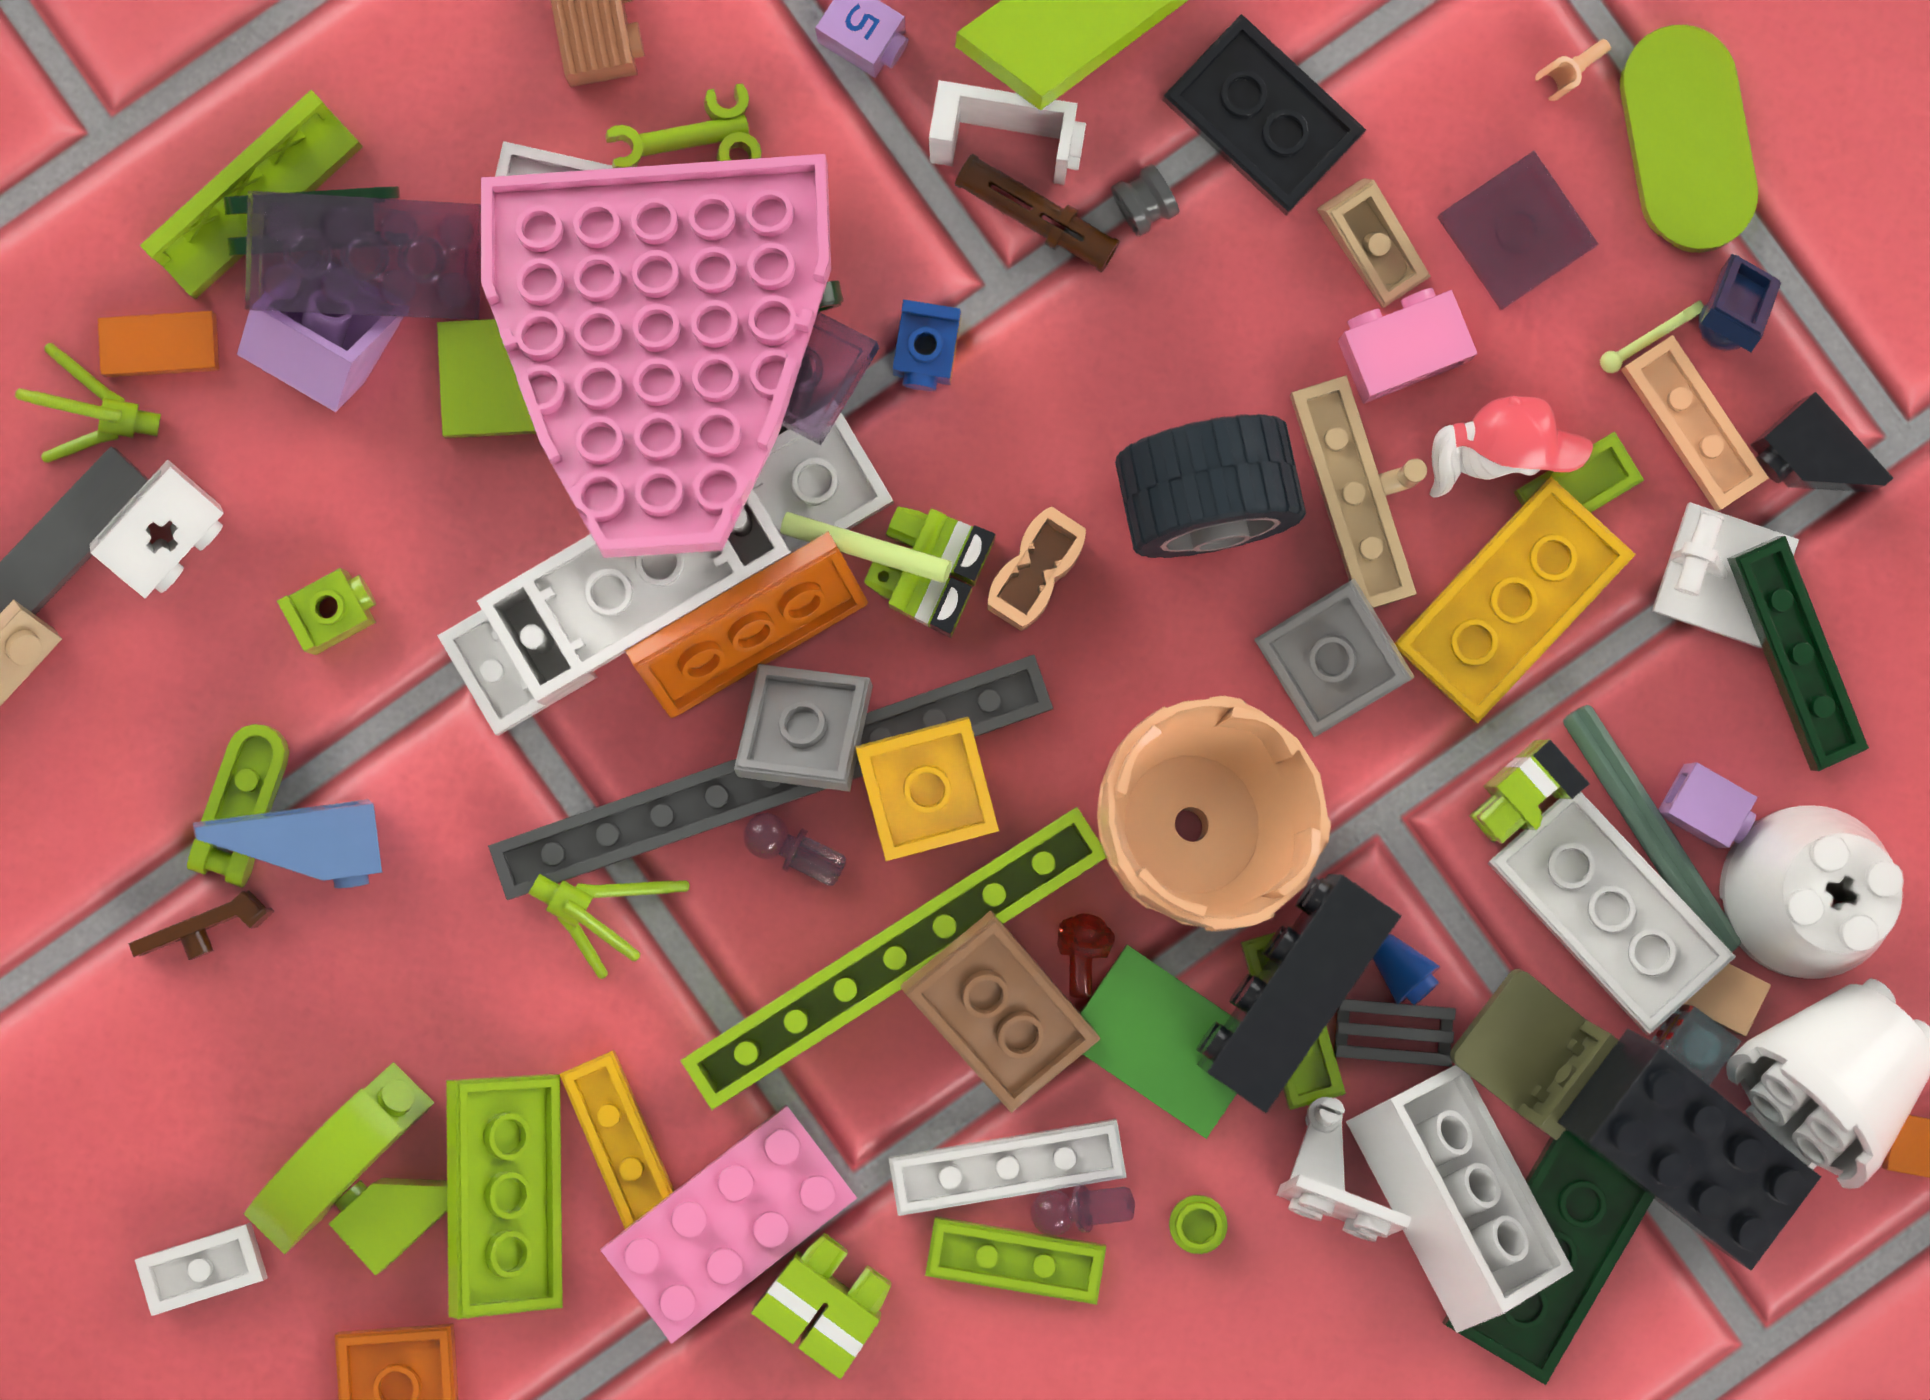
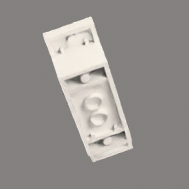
[437,402,894,736]

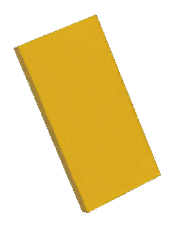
[1394,476,1636,723]

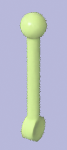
[1600,300,1704,373]

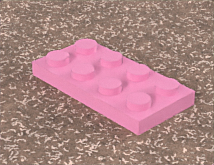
[600,1105,857,1344]

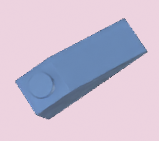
[193,799,382,888]

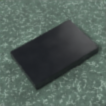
[1163,14,1366,216]

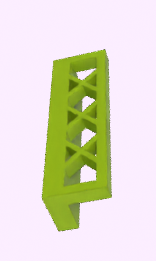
[140,90,363,299]

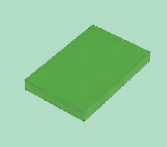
[1080,944,1237,1139]

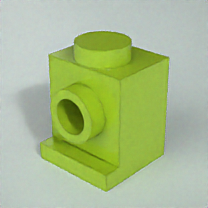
[277,568,376,655]

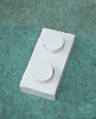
[135,1222,268,1316]

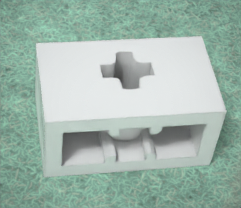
[90,460,224,599]

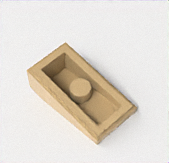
[1317,179,1431,308]

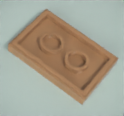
[901,911,1101,1113]

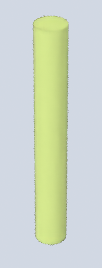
[780,512,952,583]

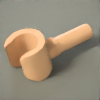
[1535,39,1611,101]

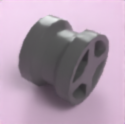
[1111,164,1180,237]

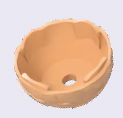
[1097,696,1331,931]

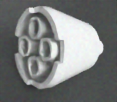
[1719,805,1904,979]
[1726,978,1930,1189]

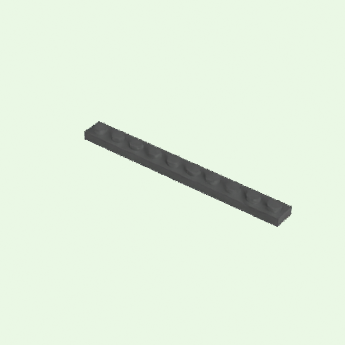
[488,655,1053,900]

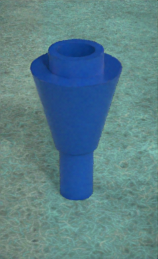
[1373,934,1440,1005]

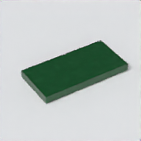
[1442,1130,1654,1385]

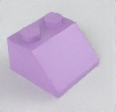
[237,250,408,412]

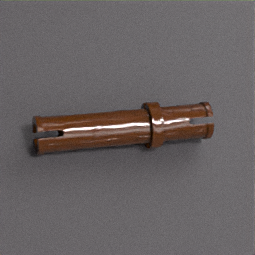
[955,154,1120,272]

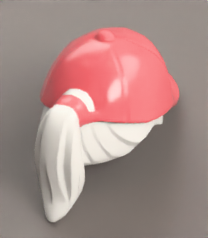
[1430,396,1593,498]

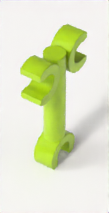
[605,84,762,168]

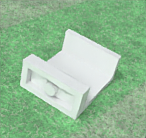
[929,80,1086,185]

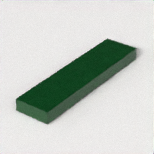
[1727,536,1869,771]

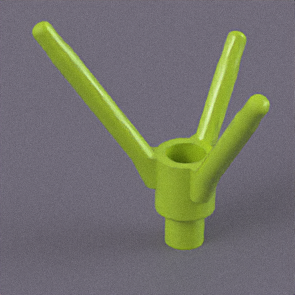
[15,343,161,463]
[528,874,690,979]

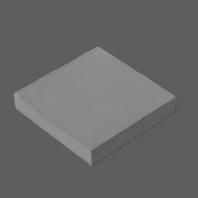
[1254,578,1415,737]
[734,664,873,792]

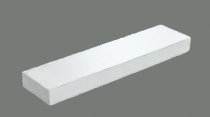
[889,1119,1127,1216]

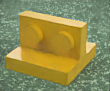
[856,716,999,861]

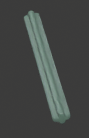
[1563,705,1741,952]

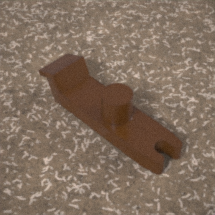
[128,890,275,960]

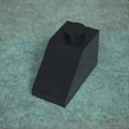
[1751,392,1893,492]

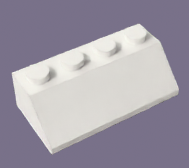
[1346,1065,1573,1333]

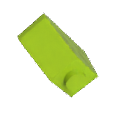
[329,1178,448,1276]

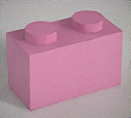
[1338,288,1478,404]

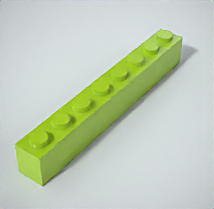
[680,807,1106,1110]

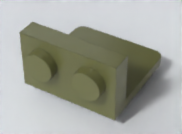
[1450,969,1619,1141]

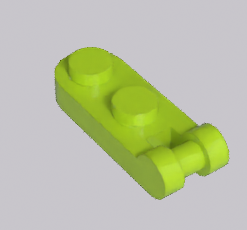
[187,724,289,888]

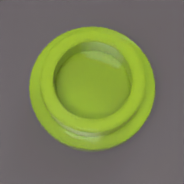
[1169,1195,1228,1254]

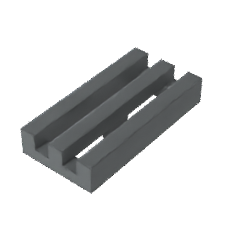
[1334,999,1456,1067]

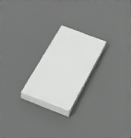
[1488,792,1736,1036]

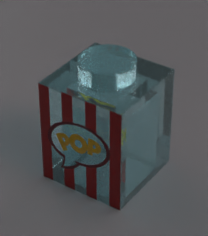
[1651,1004,1742,1085]

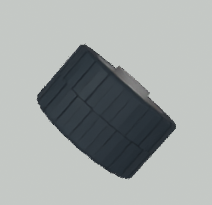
[1115,414,1306,558]

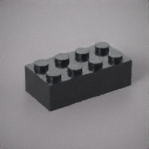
[1196,874,1401,1113]
[1557,1029,1821,1271]

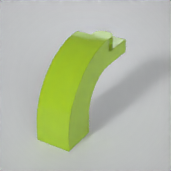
[244,1062,435,1255]

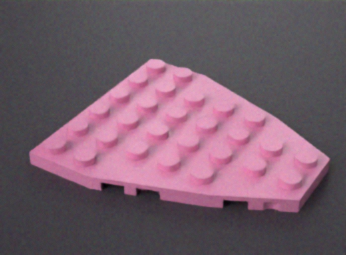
[481,154,831,558]

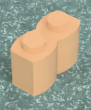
[987,506,1086,631]

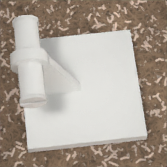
[1652,502,1799,648]
[1277,1097,1411,1242]

